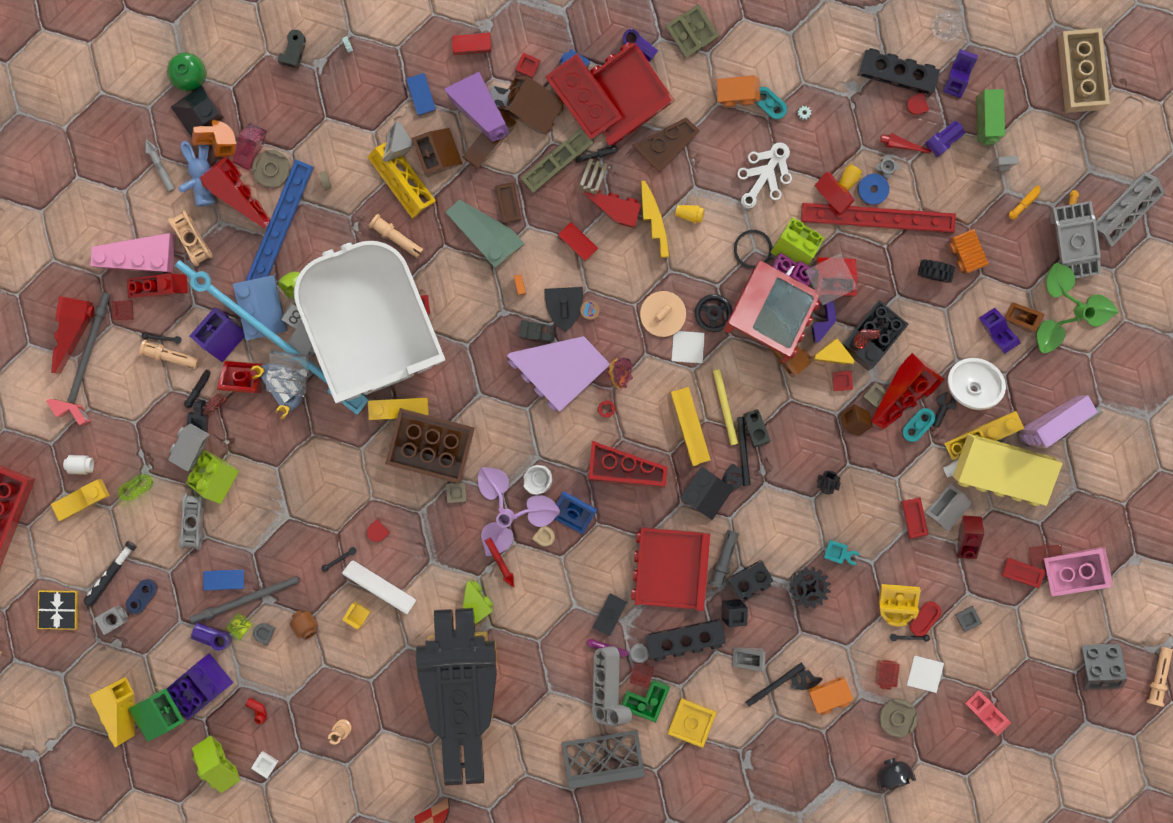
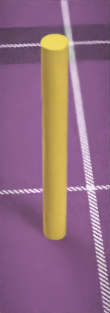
[713,369,738,445]

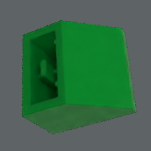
[128,688,185,742]

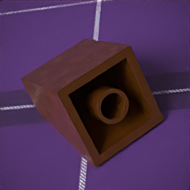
[497,75,564,135]

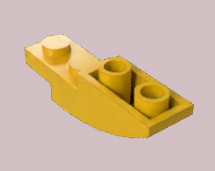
[944,411,1024,461]

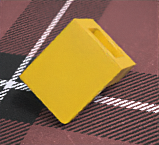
[342,601,371,630]

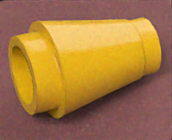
[839,164,863,191]
[675,205,705,224]

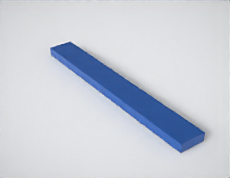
[246,159,314,281]

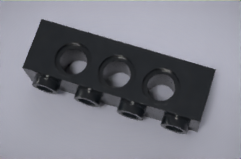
[857,48,940,96]
[645,619,726,661]

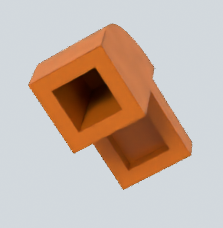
[192,120,236,157]

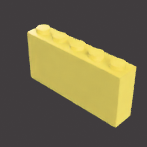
[953,433,1063,506]

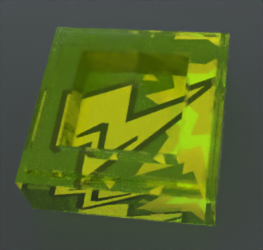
[225,612,253,640]

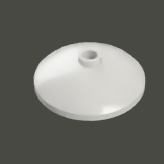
[947,358,1006,410]

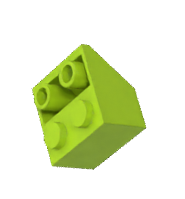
[770,217,825,266]
[186,450,239,504]

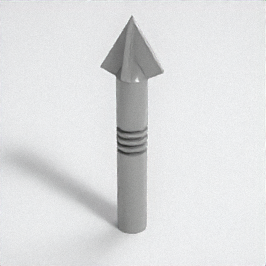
[145,140,175,192]

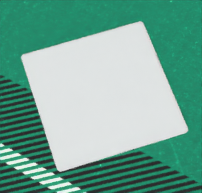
[672,331,704,363]
[907,656,944,693]

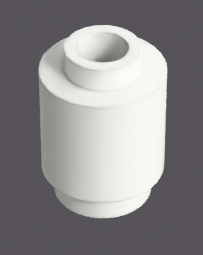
[63,455,94,475]

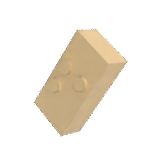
[1057,28,1110,113]

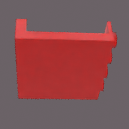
[590,42,675,146]
[631,527,710,611]

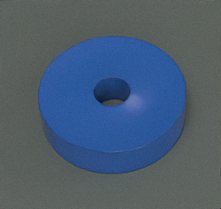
[858,174,889,205]

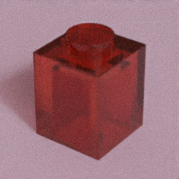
[875,659,900,690]

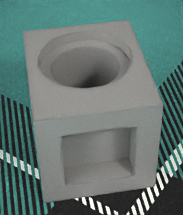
[94,605,129,635]

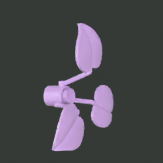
[478,467,560,556]

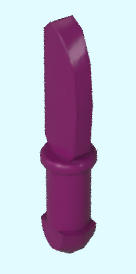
[586,639,629,657]

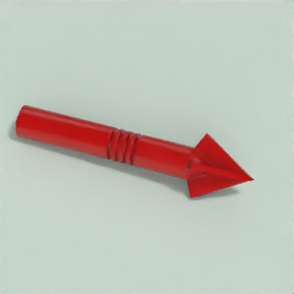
[485,537,514,587]

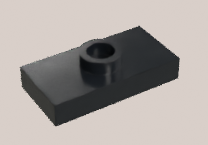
[593,593,627,636]

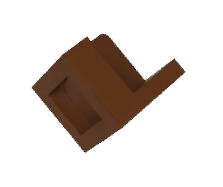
[840,404,873,436]

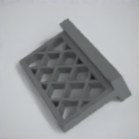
[562,730,645,789]

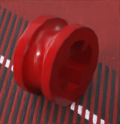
[598,400,615,418]

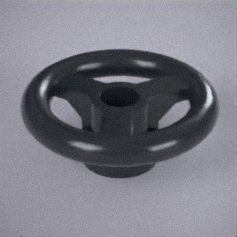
[695,294,733,332]

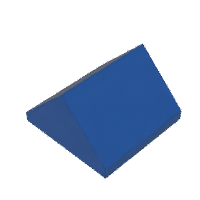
[555,491,597,535]

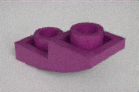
[772,253,815,286]

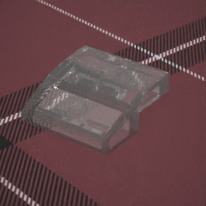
[806,253,858,305]
[266,350,310,397]

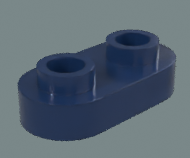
[126,579,158,614]

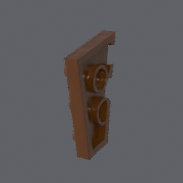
[632,117,700,172]

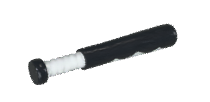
[83,541,137,607]

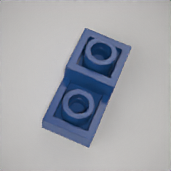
[203,570,244,591]

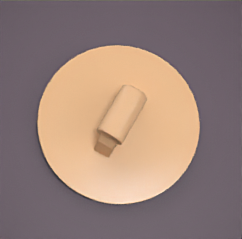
[640,291,686,337]

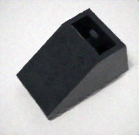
[841,300,909,371]

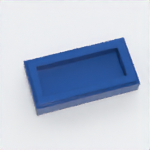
[406,73,436,116]

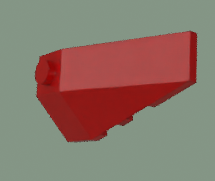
[200,156,270,228]
[51,296,94,374]
[871,353,945,429]

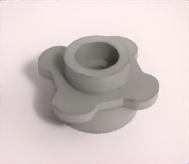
[876,155,899,178]

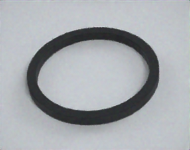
[734,230,772,268]

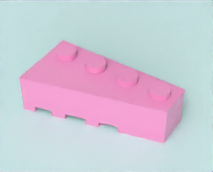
[90,233,175,273]

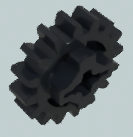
[789,566,831,608]

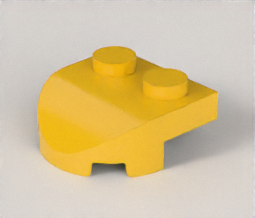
[879,584,921,627]

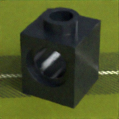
[721,599,748,627]

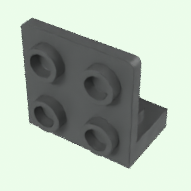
[1081,644,1127,690]

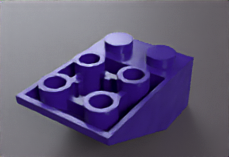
[166,653,234,720]

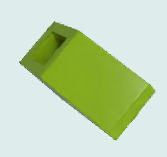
[463,579,494,624]

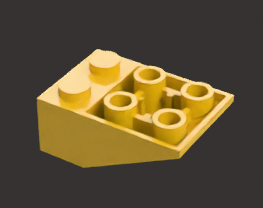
[89,677,135,747]

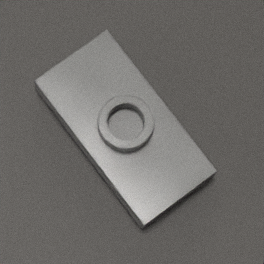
[990,156,1018,172]

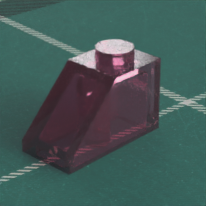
[232,122,267,170]

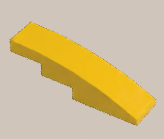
[641,181,669,259]

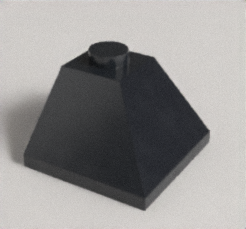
[171,85,224,137]

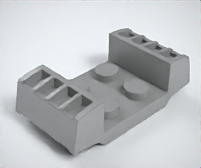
[1049,201,1101,278]

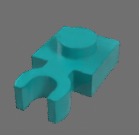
[823,539,860,565]

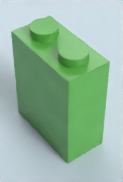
[976,89,1005,146]

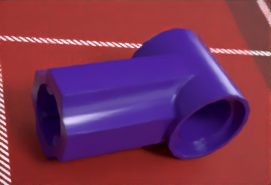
[622,29,658,62]
[925,120,966,158]
[191,623,232,651]

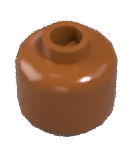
[289,610,318,640]

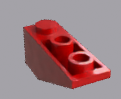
[584,188,641,228]
[127,273,188,298]

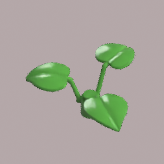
[1036,263,1119,353]

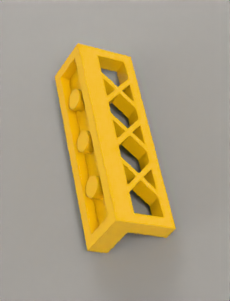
[367,142,436,219]
[670,387,711,466]

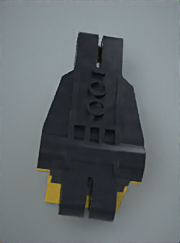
[416,608,497,786]

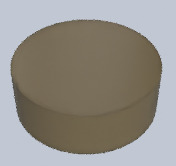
[319,171,332,191]

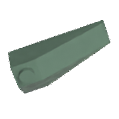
[446,200,525,269]

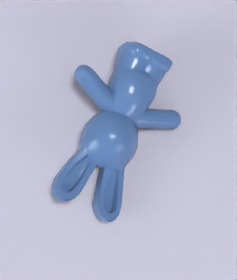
[178,141,216,207]

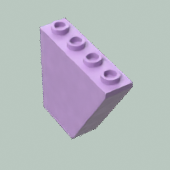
[507,336,610,412]
[1018,395,1097,448]

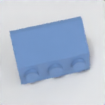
[233,275,287,340]

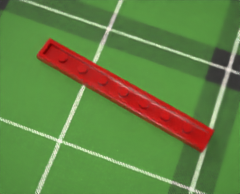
[801,203,956,233]

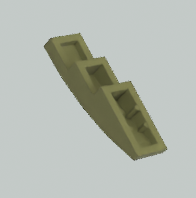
[521,128,594,193]

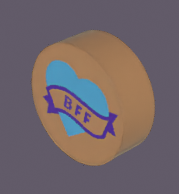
[580,300,600,320]

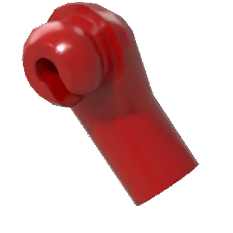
[245,697,267,725]

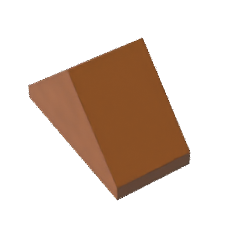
[1004,302,1045,333]

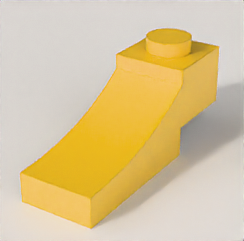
[51,479,110,521]

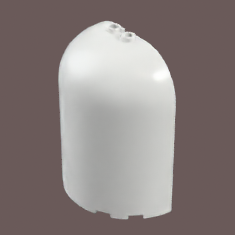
[294,241,445,404]

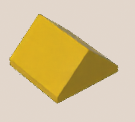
[811,338,854,365]

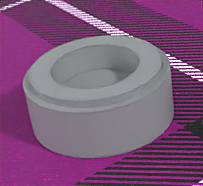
[630,643,649,663]

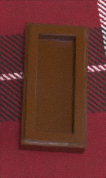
[495,182,522,224]

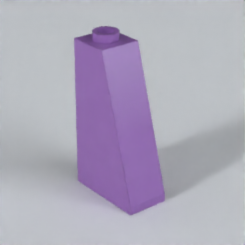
[445,72,510,142]

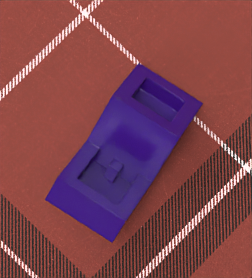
[943,49,978,98]
[811,301,836,343]
[979,308,1021,354]

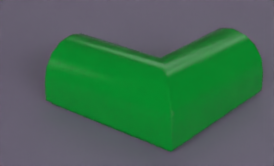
[621,679,670,723]

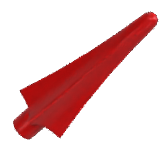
[880,133,931,154]

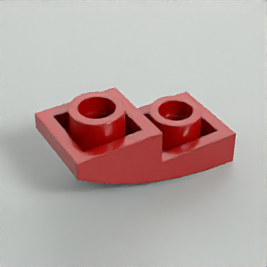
[814,171,855,214]

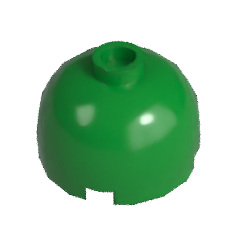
[167,52,207,92]

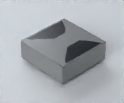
[490,85,511,107]

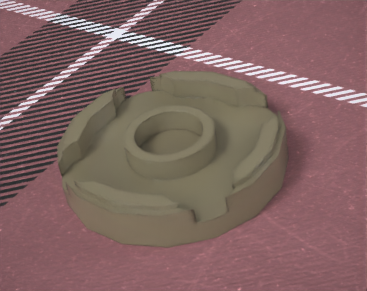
[252,150,291,189]
[879,698,918,738]

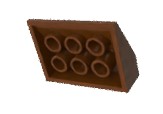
[385,408,475,484]

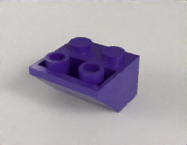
[189,307,245,362]

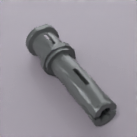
[708,530,739,589]

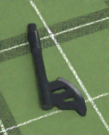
[722,417,751,489]
[745,662,823,707]

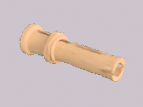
[368,214,423,259]
[139,340,199,370]
[1146,647,1173,707]
[328,719,352,745]

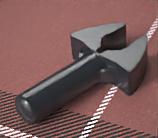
[933,392,956,428]

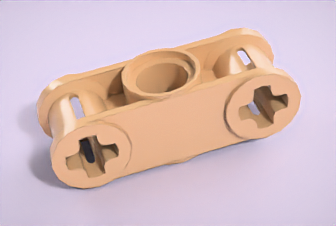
[168,209,213,267]

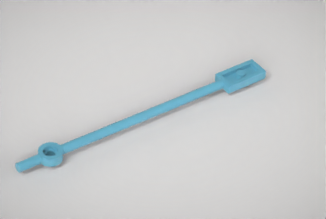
[175,260,369,415]

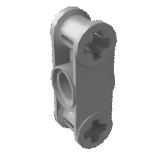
[179,494,205,550]

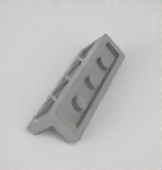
[1096,171,1166,247]

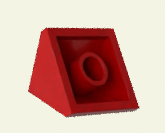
[217,361,263,393]

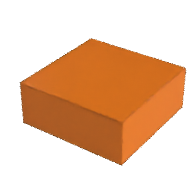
[514,274,526,296]

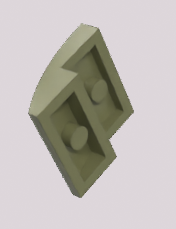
[665,4,720,58]

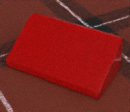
[452,33,492,55]
[558,222,599,262]

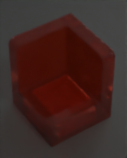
[629,662,654,688]

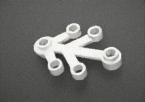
[737,143,792,209]

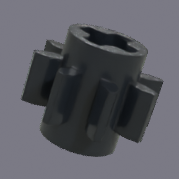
[817,471,841,495]

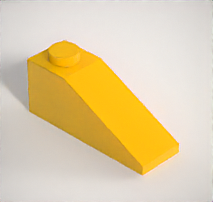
[368,398,429,420]

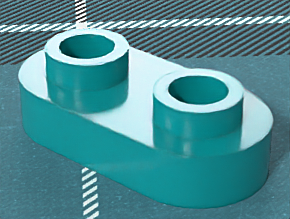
[754,87,787,120]
[902,408,935,442]

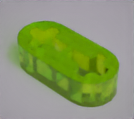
[118,474,153,501]

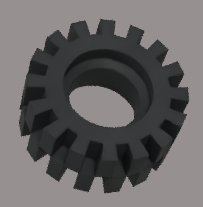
[917,259,955,283]

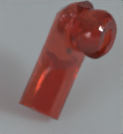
[854,329,880,349]

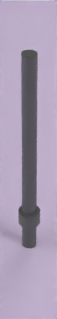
[67,292,111,403]
[190,576,300,624]

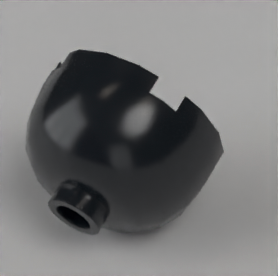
[876,758,916,792]

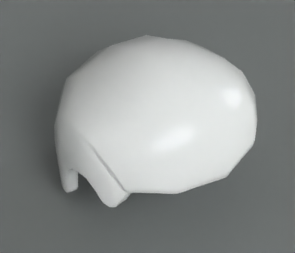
[523,465,552,495]

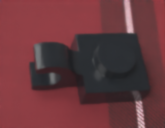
[187,399,209,433]

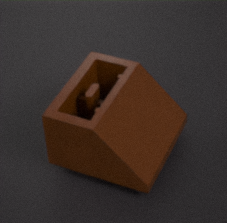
[411,128,463,177]

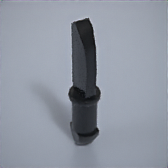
[576,145,618,163]
[184,369,211,408]

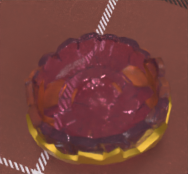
[608,357,633,389]

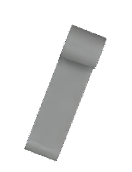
[592,646,632,727]

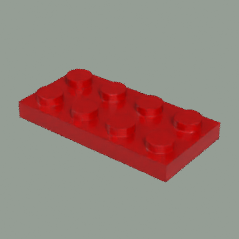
[545,53,622,140]

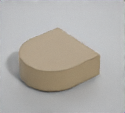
[532,525,555,546]

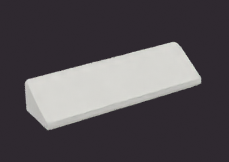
[342,560,416,614]

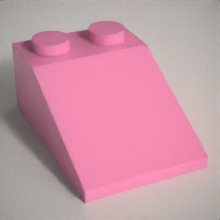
[1044,547,1113,596]

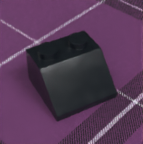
[680,467,734,520]

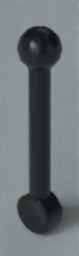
[141,332,182,344]
[321,547,357,572]
[890,633,930,642]

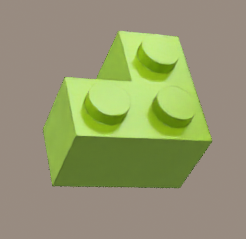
[192,735,241,793]

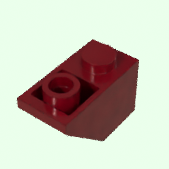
[957,515,984,559]

